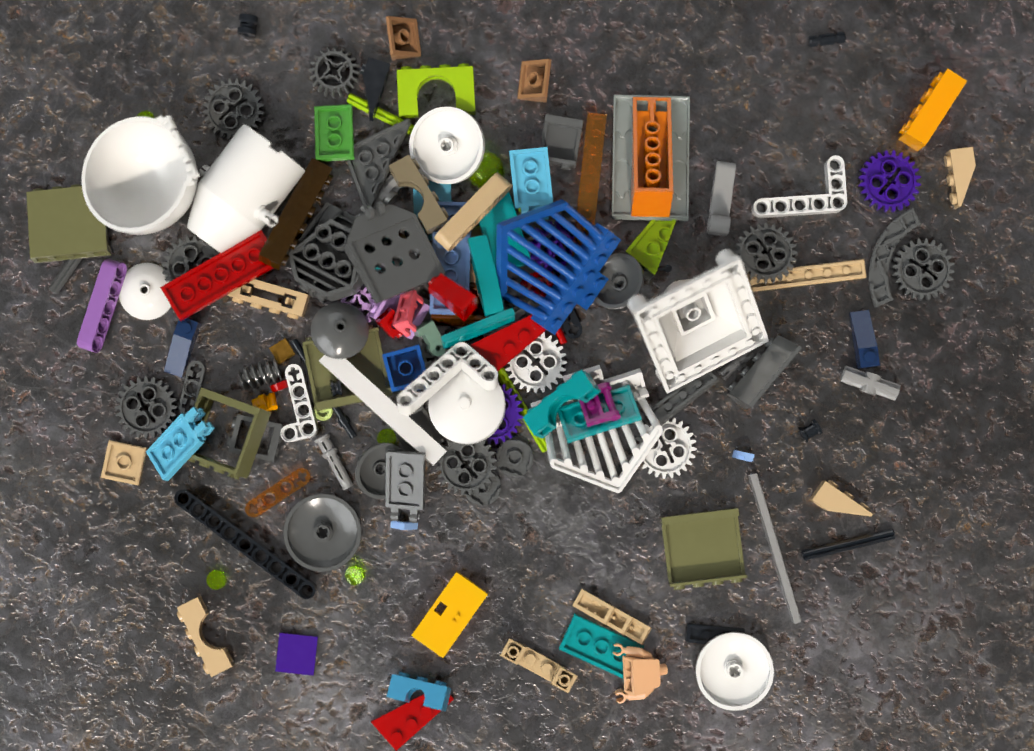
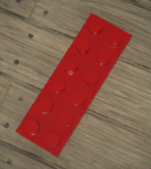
[160,230,273,322]

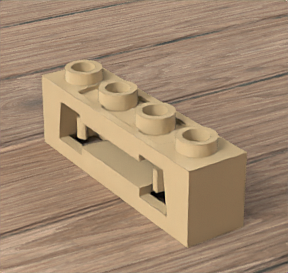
[228,279,310,320]

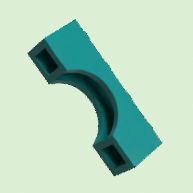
[523,369,601,439]

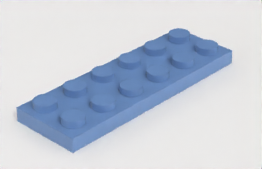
[429,201,472,315]

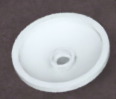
[119,263,172,320]

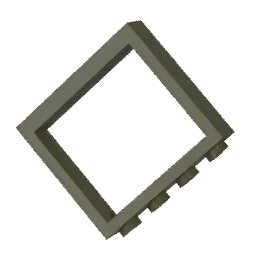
[187,387,271,480]

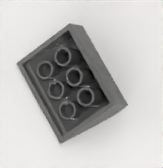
[727,335,802,409]

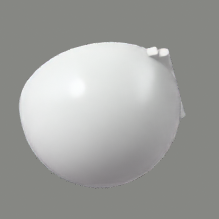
[82,115,200,235]

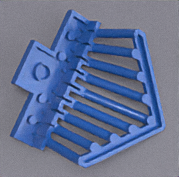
[496,199,621,335]

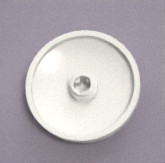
[409,107,485,184]
[428,370,506,444]
[695,632,774,711]

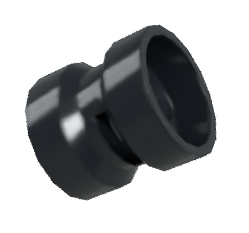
[237,14,258,37]

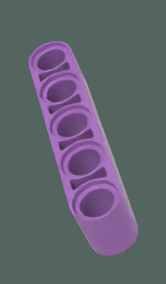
[77,259,127,353]

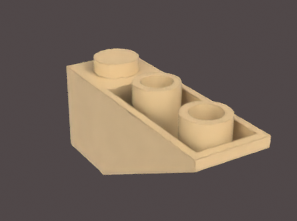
[944,147,976,209]
[809,480,873,517]

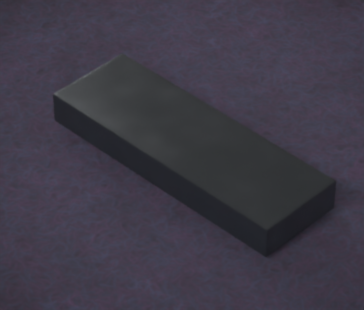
[685,623,745,644]

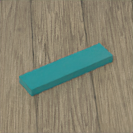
[441,308,515,349]

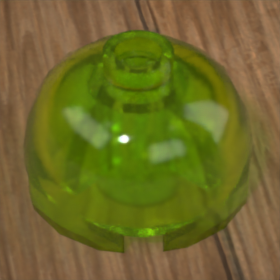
[469,151,504,188]

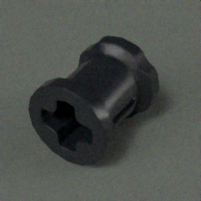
[797,419,823,443]

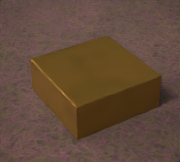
[269,338,296,365]

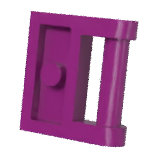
[579,382,621,427]

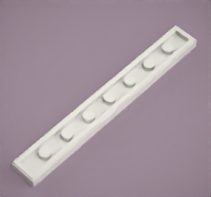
[319,355,446,466]

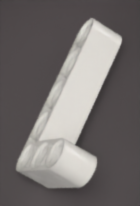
[751,155,847,218]
[397,342,498,416]

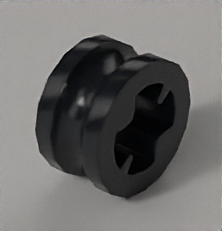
[330,379,342,397]

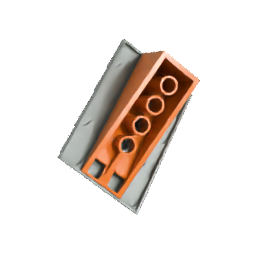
[612,95,690,221]

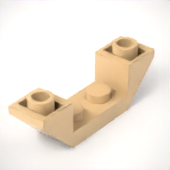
[500,638,577,693]

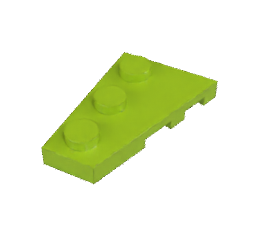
[626,220,676,276]

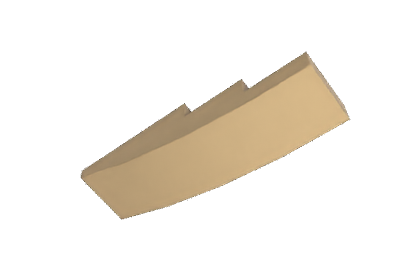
[572,589,652,645]

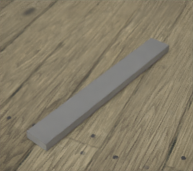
[748,473,802,624]

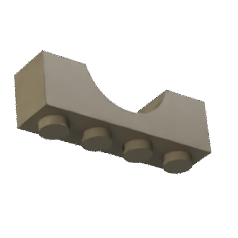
[389,155,449,236]

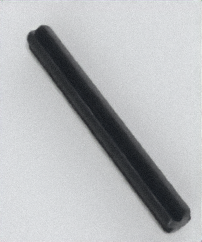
[801,529,895,561]

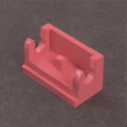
[392,289,424,337]

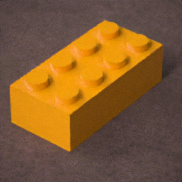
[899,69,967,152]

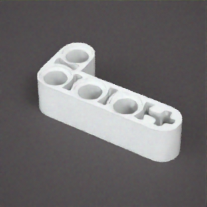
[280,364,318,442]

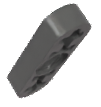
[179,361,206,414]

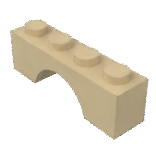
[177,596,235,677]

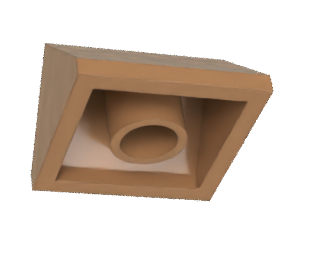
[386,16,421,60]
[517,59,551,103]

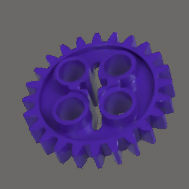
[858,150,921,212]
[487,382,525,444]

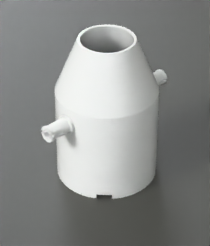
[187,124,305,253]

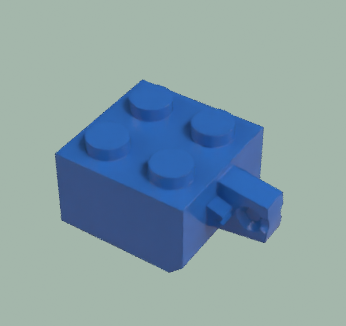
[382,345,426,393]

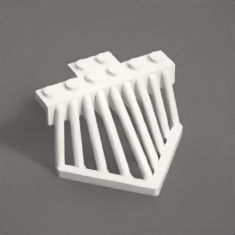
[530,365,663,493]

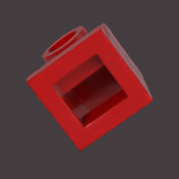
[375,307,403,338]

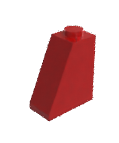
[428,273,477,322]

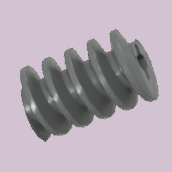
[239,358,282,390]

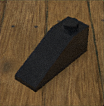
[360,57,390,121]

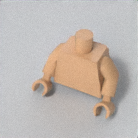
[613,643,668,703]

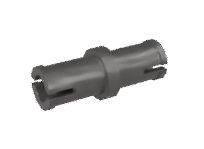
[718,351,755,381]

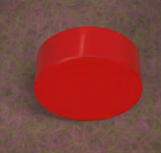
[270,379,288,393]

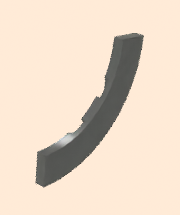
[868,207,921,308]

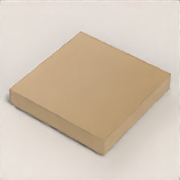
[101,440,148,485]

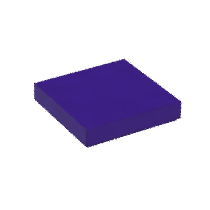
[275,632,318,676]

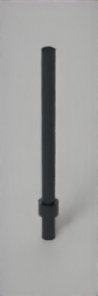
[290,338,357,439]

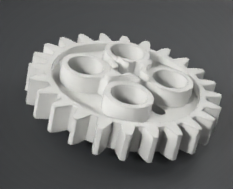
[506,332,567,394]
[635,418,697,479]

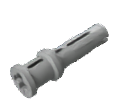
[314,433,354,491]

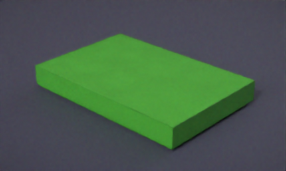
[314,104,355,162]

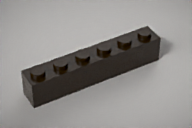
[259,158,334,270]

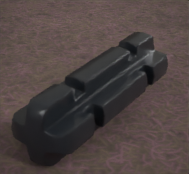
[808,32,846,47]

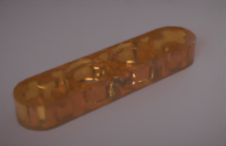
[245,468,311,517]

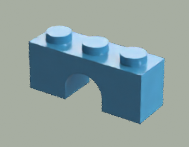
[387,672,451,712]

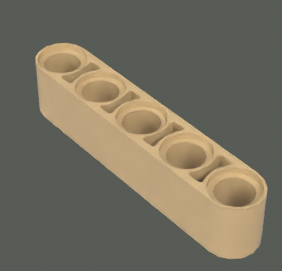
[434,172,512,252]

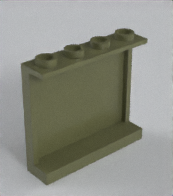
[26,184,111,263]
[302,325,392,411]
[660,508,747,590]

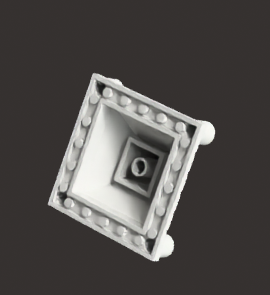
[628,249,769,394]

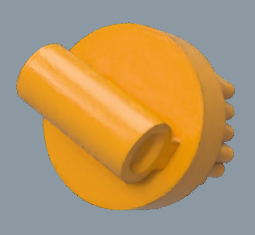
[252,393,278,414]

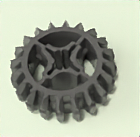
[309,46,361,98]

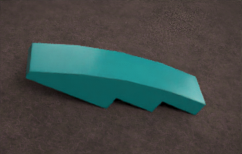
[467,235,504,317]

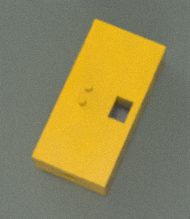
[411,571,488,658]

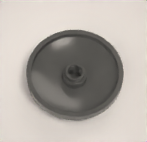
[284,494,362,572]

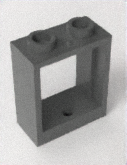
[227,414,285,462]

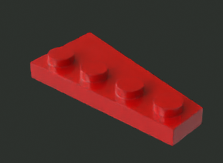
[469,314,546,372]
[371,693,454,751]

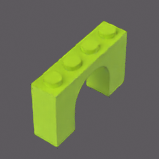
[397,63,476,119]

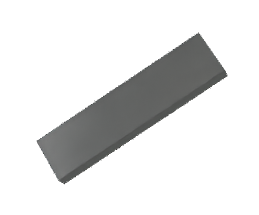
[651,371,719,426]

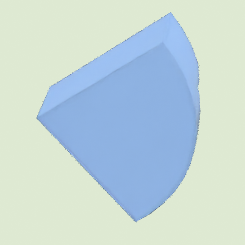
[732,450,754,462]
[390,520,418,530]

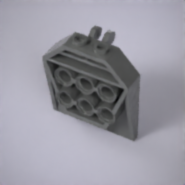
[343,201,446,304]
[289,202,388,303]

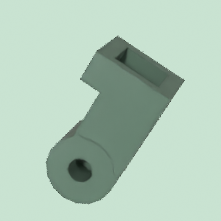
[414,320,446,356]

